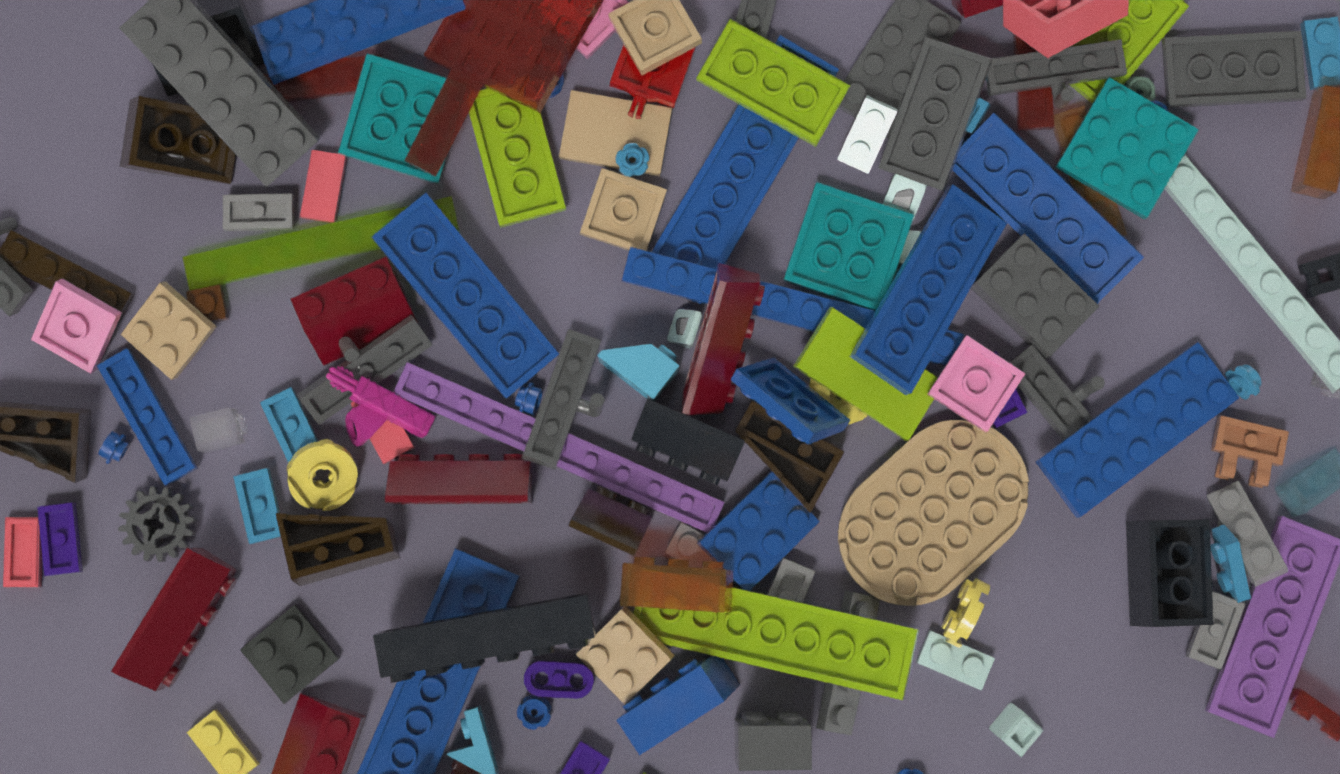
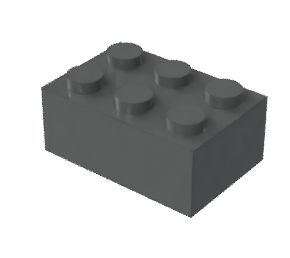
[971,234,1100,359]
[734,711,812,771]

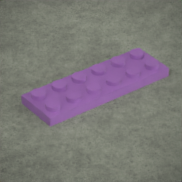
[1205,516,1340,738]

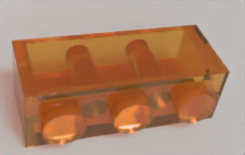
[1290,85,1340,200]
[620,557,733,613]

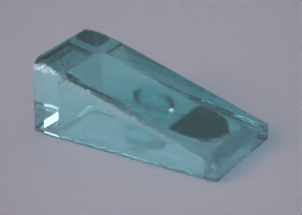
[1275,449,1340,517]

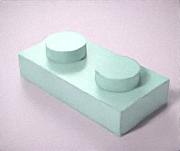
[837,96,898,173]
[916,630,995,690]

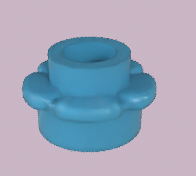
[615,143,650,177]

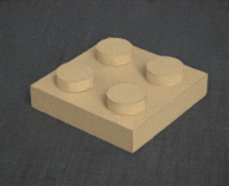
[608,0,702,75]
[580,168,667,251]
[120,281,217,380]
[576,605,675,704]

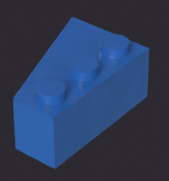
[616,655,740,756]

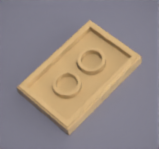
[559,90,672,176]

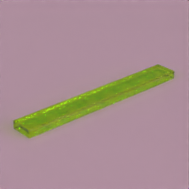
[182,196,460,290]

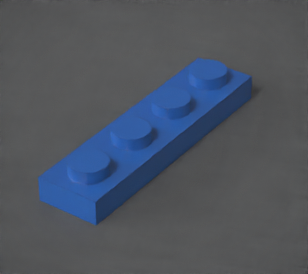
[97,348,198,486]

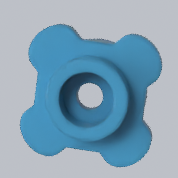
[1225,365,1262,400]

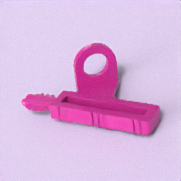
[326,366,435,447]

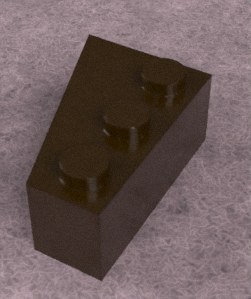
[735,399,845,513]
[0,401,91,483]
[275,513,401,586]

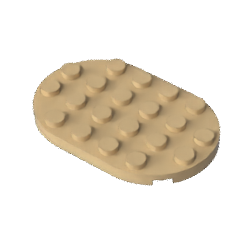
[838,420,1029,606]

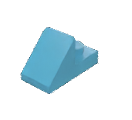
[447,705,499,774]

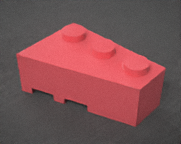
[1003,0,1129,58]

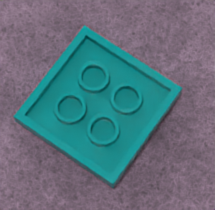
[337,53,467,184]
[1055,77,1199,220]
[783,182,914,311]

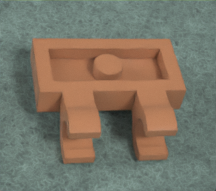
[1211,416,1289,488]

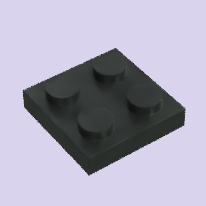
[240,605,340,704]

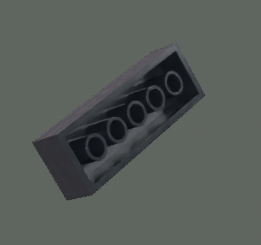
[373,592,596,683]

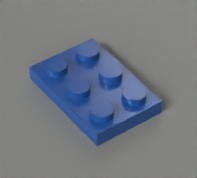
[731,358,850,444]
[697,471,820,591]

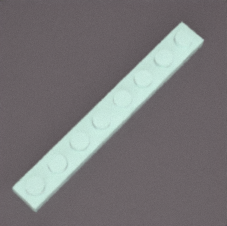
[1165,155,1340,393]

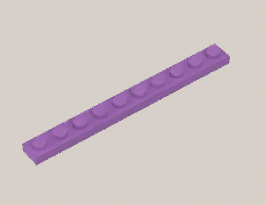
[394,362,725,533]

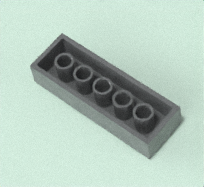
[119,0,320,187]

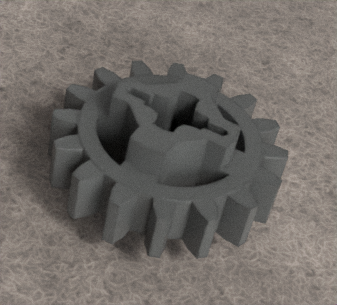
[118,486,197,562]

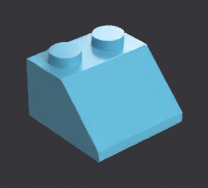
[597,344,679,402]

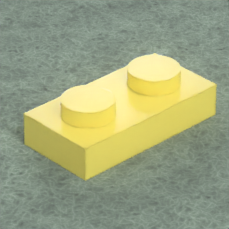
[186,709,260,774]

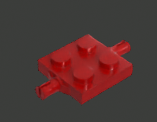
[610,44,696,119]

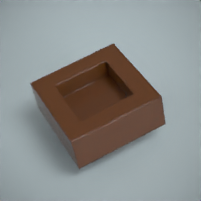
[186,284,229,323]

